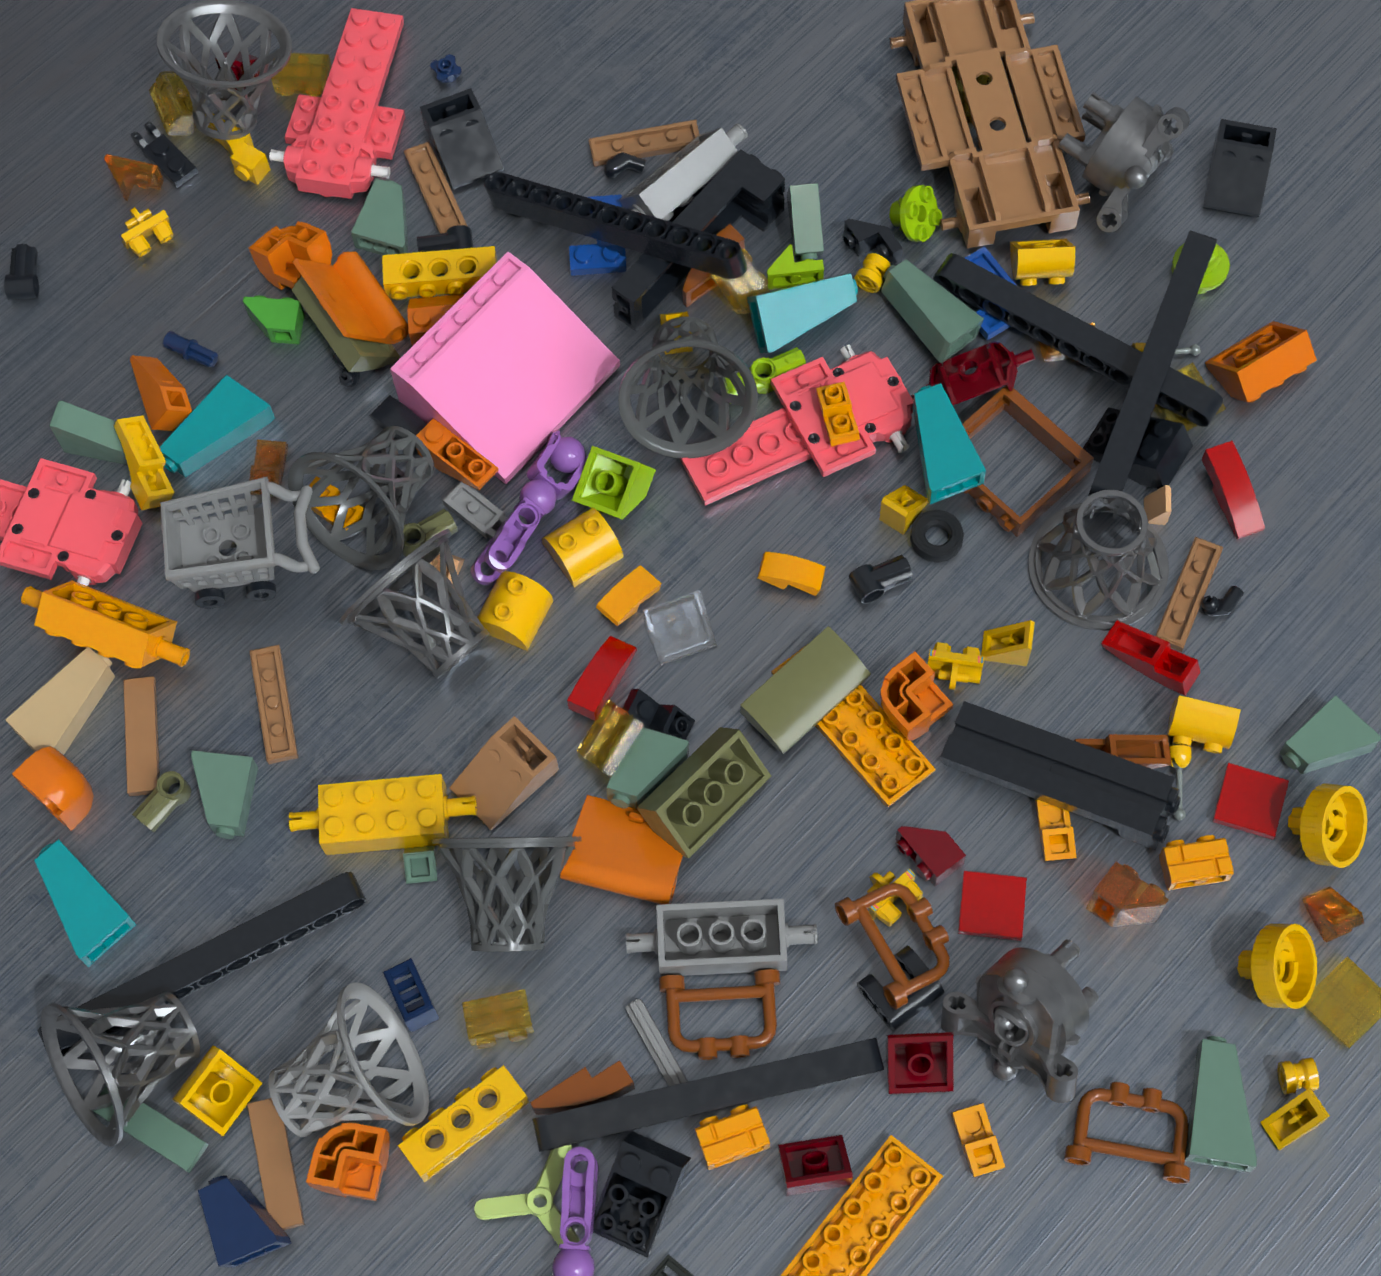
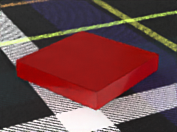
[1212,763,1289,840]
[958,871,1027,941]

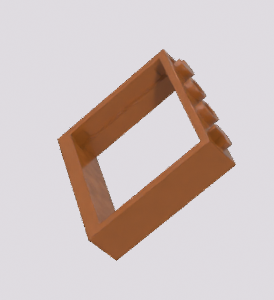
[962,385,1094,537]

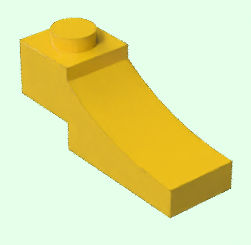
[208,113,271,185]
[114,415,175,510]

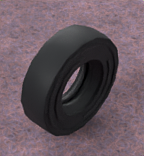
[910,510,964,563]

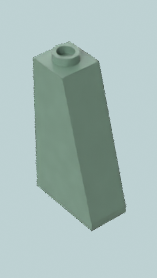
[881,259,984,363]
[1185,1036,1257,1173]

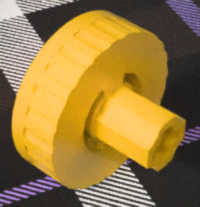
[1288,783,1367,868]
[1237,924,1317,1009]

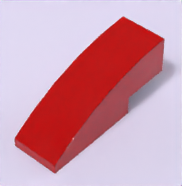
[1201,440,1265,540]
[1101,620,1201,696]
[567,636,637,721]

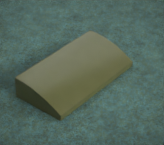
[292,276,401,372]
[740,626,871,754]

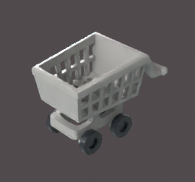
[160,477,320,609]

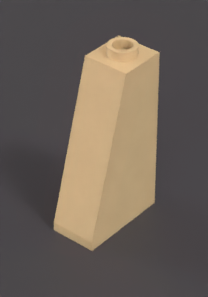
[5,647,115,755]

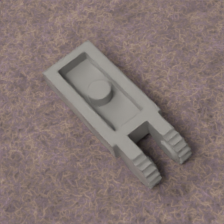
[442,482,507,540]

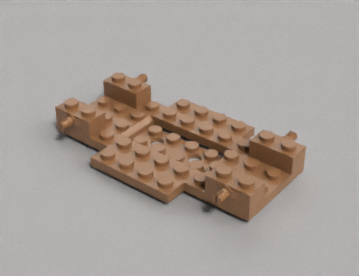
[889,0,1090,249]

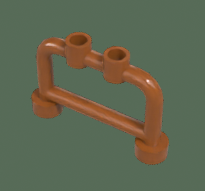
[835,883,950,1010]
[659,969,780,1060]
[1064,1082,1191,1184]

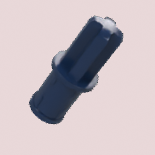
[163,331,219,367]

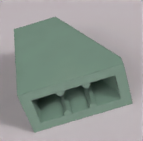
[351,178,408,255]
[787,183,824,261]
[49,400,128,465]
[1279,695,1381,774]
[607,724,689,809]
[191,751,258,839]

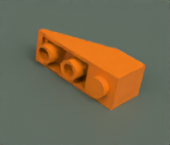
[130,355,192,431]
[416,418,499,490]

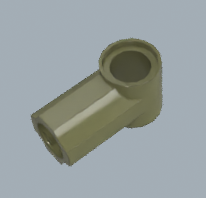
[402,508,458,557]
[132,771,191,833]

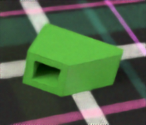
[243,295,304,344]

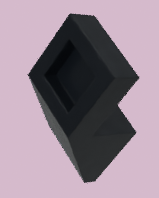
[842,219,903,266]
[619,689,695,740]

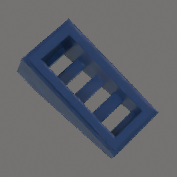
[383,958,439,1032]

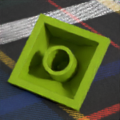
[572,446,656,520]

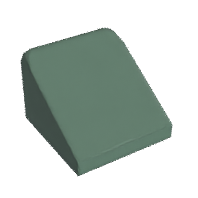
[403,846,438,884]

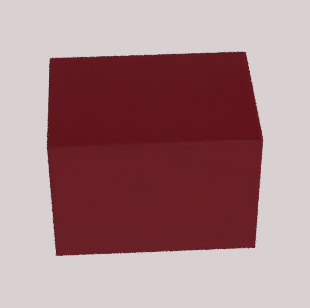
[885,1032,954,1094]
[778,1135,853,1196]

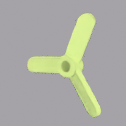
[474,1145,581,1246]

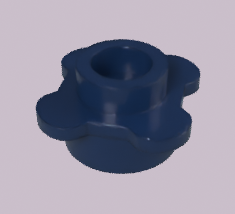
[430,54,462,83]

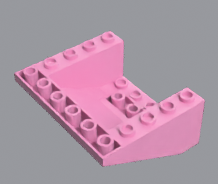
[390,252,620,484]

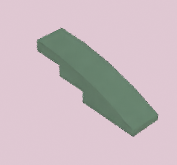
[93,1086,208,1173]

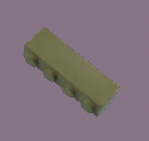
[637,727,771,858]

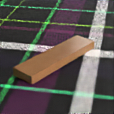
[588,120,700,167]
[403,141,467,234]
[1155,537,1224,652]
[249,645,299,764]
[124,676,160,797]
[247,1098,305,1230]

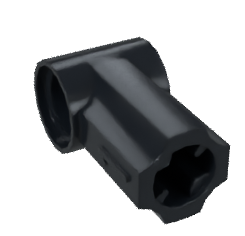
[417,225,474,252]
[4,244,39,300]
[848,555,913,604]

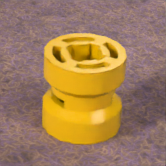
[854,253,891,293]
[1277,1057,1319,1095]

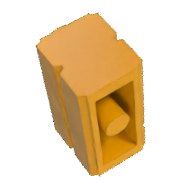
[1159,835,1234,891]
[695,1104,770,1170]

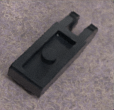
[131,121,198,188]

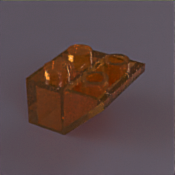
[1086,861,1169,927]

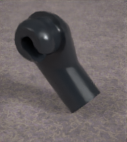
[604,152,646,179]
[332,353,360,387]
[1201,586,1244,617]

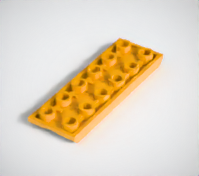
[771,646,936,807]
[780,1135,943,1276]

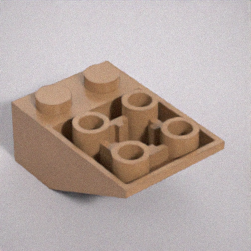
[450,716,559,831]

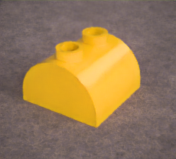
[1010,239,1075,286]
[542,507,623,588]
[477,571,553,651]
[1167,695,1241,754]
[172,1045,262,1136]

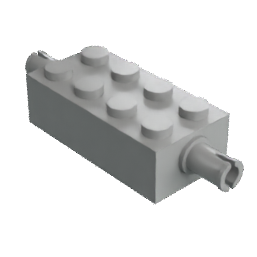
[619,123,748,221]
[626,899,818,977]

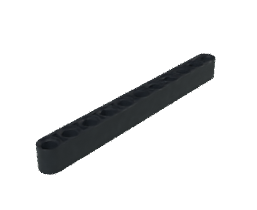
[484,172,747,279]
[1088,230,1218,499]
[933,253,1223,427]
[38,872,366,1056]
[532,1038,885,1152]

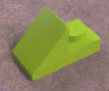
[767,244,824,290]

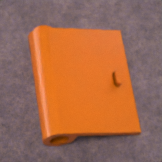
[293,251,409,344]
[560,795,683,905]

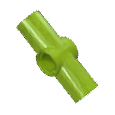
[725,347,806,404]

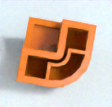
[248,221,332,291]
[880,651,954,741]
[12,746,94,831]
[306,1123,390,1201]

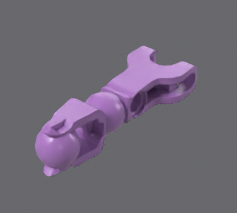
[470,431,588,585]
[552,1147,599,1276]

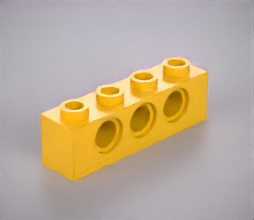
[382,246,497,300]
[398,1065,529,1183]

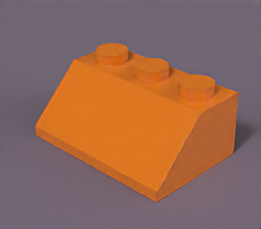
[407,294,465,346]
[1205,321,1317,403]

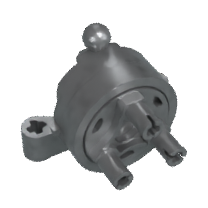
[1058,92,1190,232]
[941,939,1099,1103]

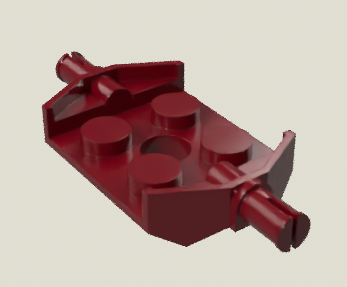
[911,341,1035,405]

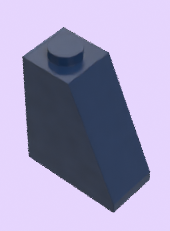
[198,1175,291,1268]

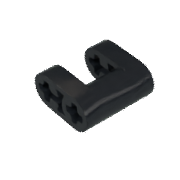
[856,945,944,1031]

